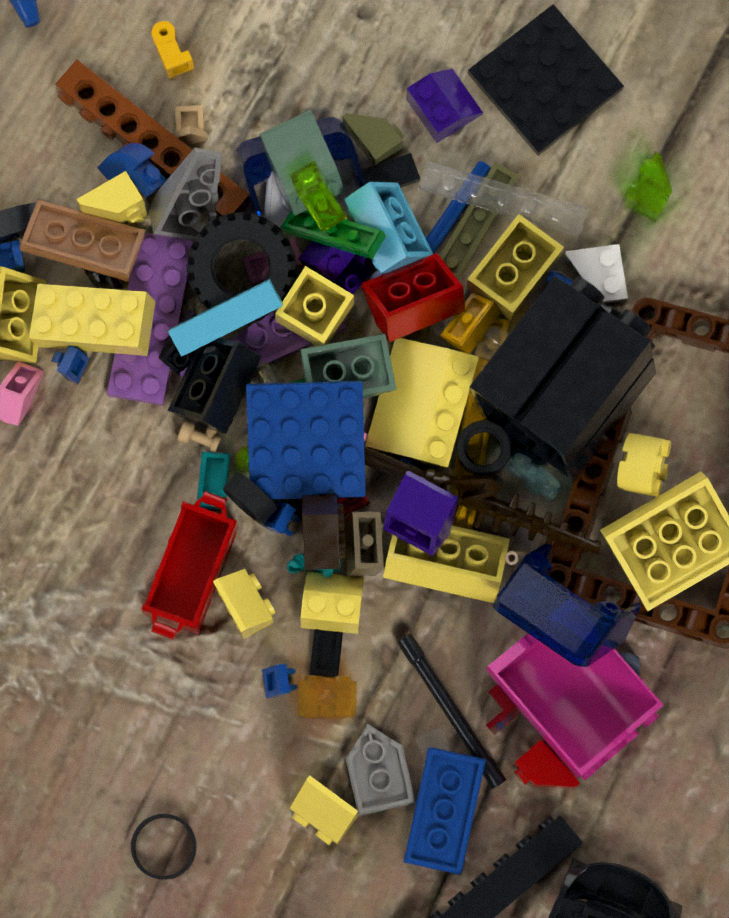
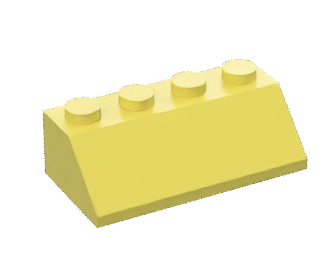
[383,525,510,604]

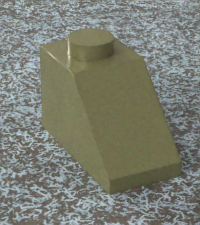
[342,113,404,166]

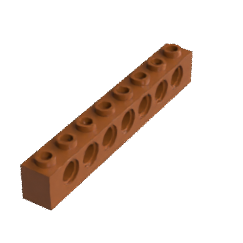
[55,59,250,219]

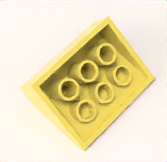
[365,338,479,469]
[600,471,729,611]

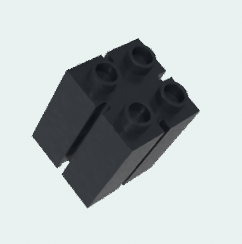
[469,276,656,482]

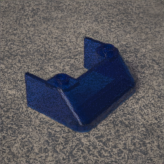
[237,117,365,216]
[493,543,642,667]

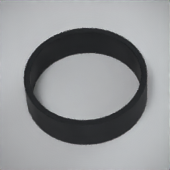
[131,814,197,880]

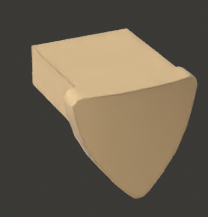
[174,105,208,144]

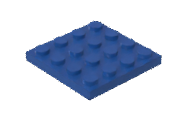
[246,381,366,499]

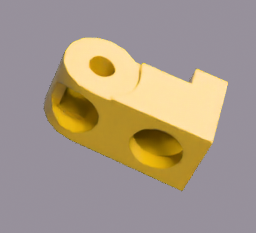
[151,21,194,79]

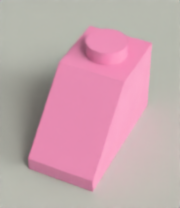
[0,361,44,426]

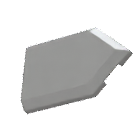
[346,724,416,816]

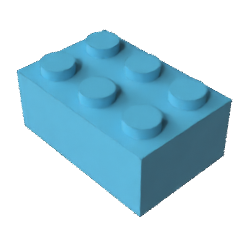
[344,182,433,274]

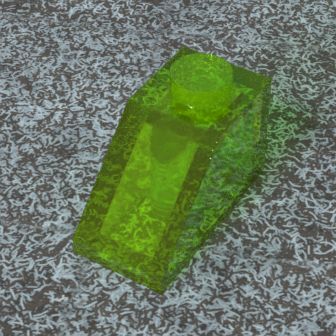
[290,160,347,232]

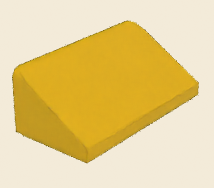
[440,292,500,354]

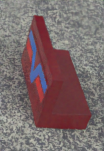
[486,684,521,735]

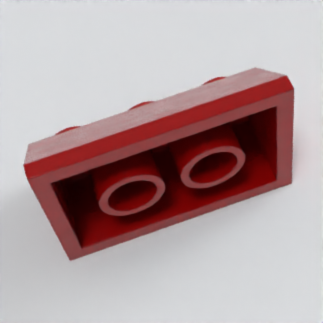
[361,253,465,342]

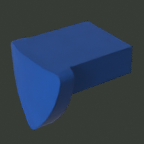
[0,239,25,273]

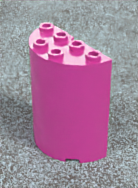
[485,598,663,781]

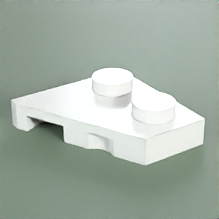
[565,244,628,304]

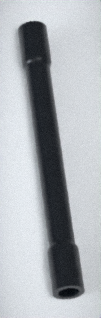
[397,633,507,789]

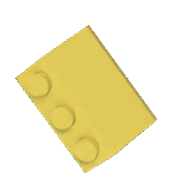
[0,266,46,363]

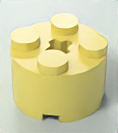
[617,433,671,497]

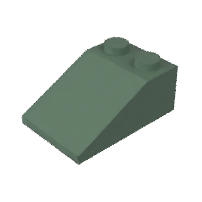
[259,110,345,216]
[300,334,397,399]

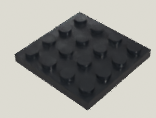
[467,4,624,156]

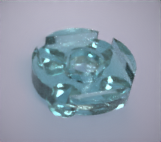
[506,453,561,501]

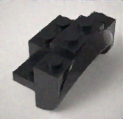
[548,858,682,918]

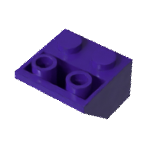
[298,241,375,294]
[383,471,458,556]

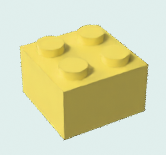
[275,266,354,346]

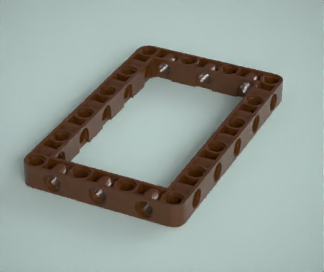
[542,298,729,649]

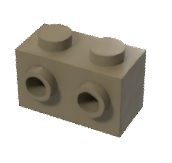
[344,512,386,576]

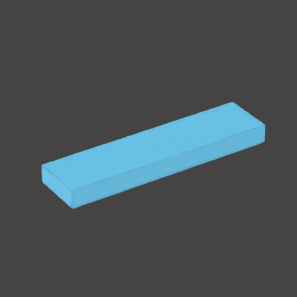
[168,279,283,357]

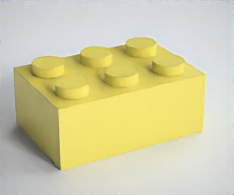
[466,214,564,321]

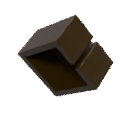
[302,494,345,570]

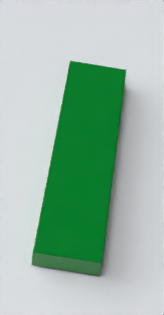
[281,209,386,259]

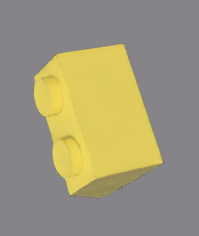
[77,171,147,227]
[213,569,276,639]
[300,571,364,634]

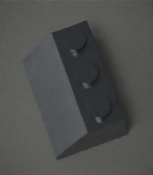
[167,338,261,434]

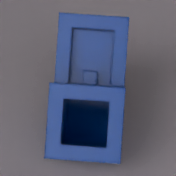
[97,143,167,198]

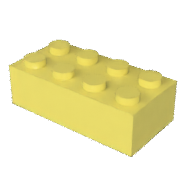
[29,284,156,356]

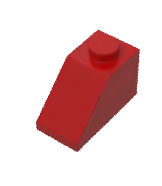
[513,739,580,789]

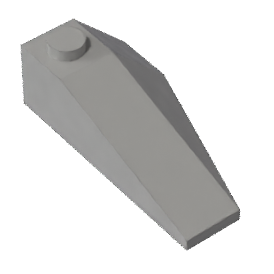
[148,147,222,241]

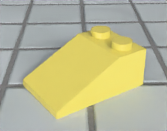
[290,775,358,845]

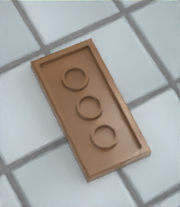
[20,199,146,282]

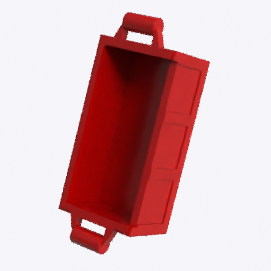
[141,491,239,640]

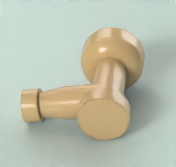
[177,420,222,453]

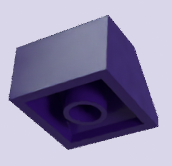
[406,69,483,143]

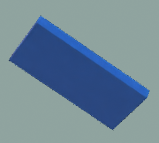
[404,746,486,875]

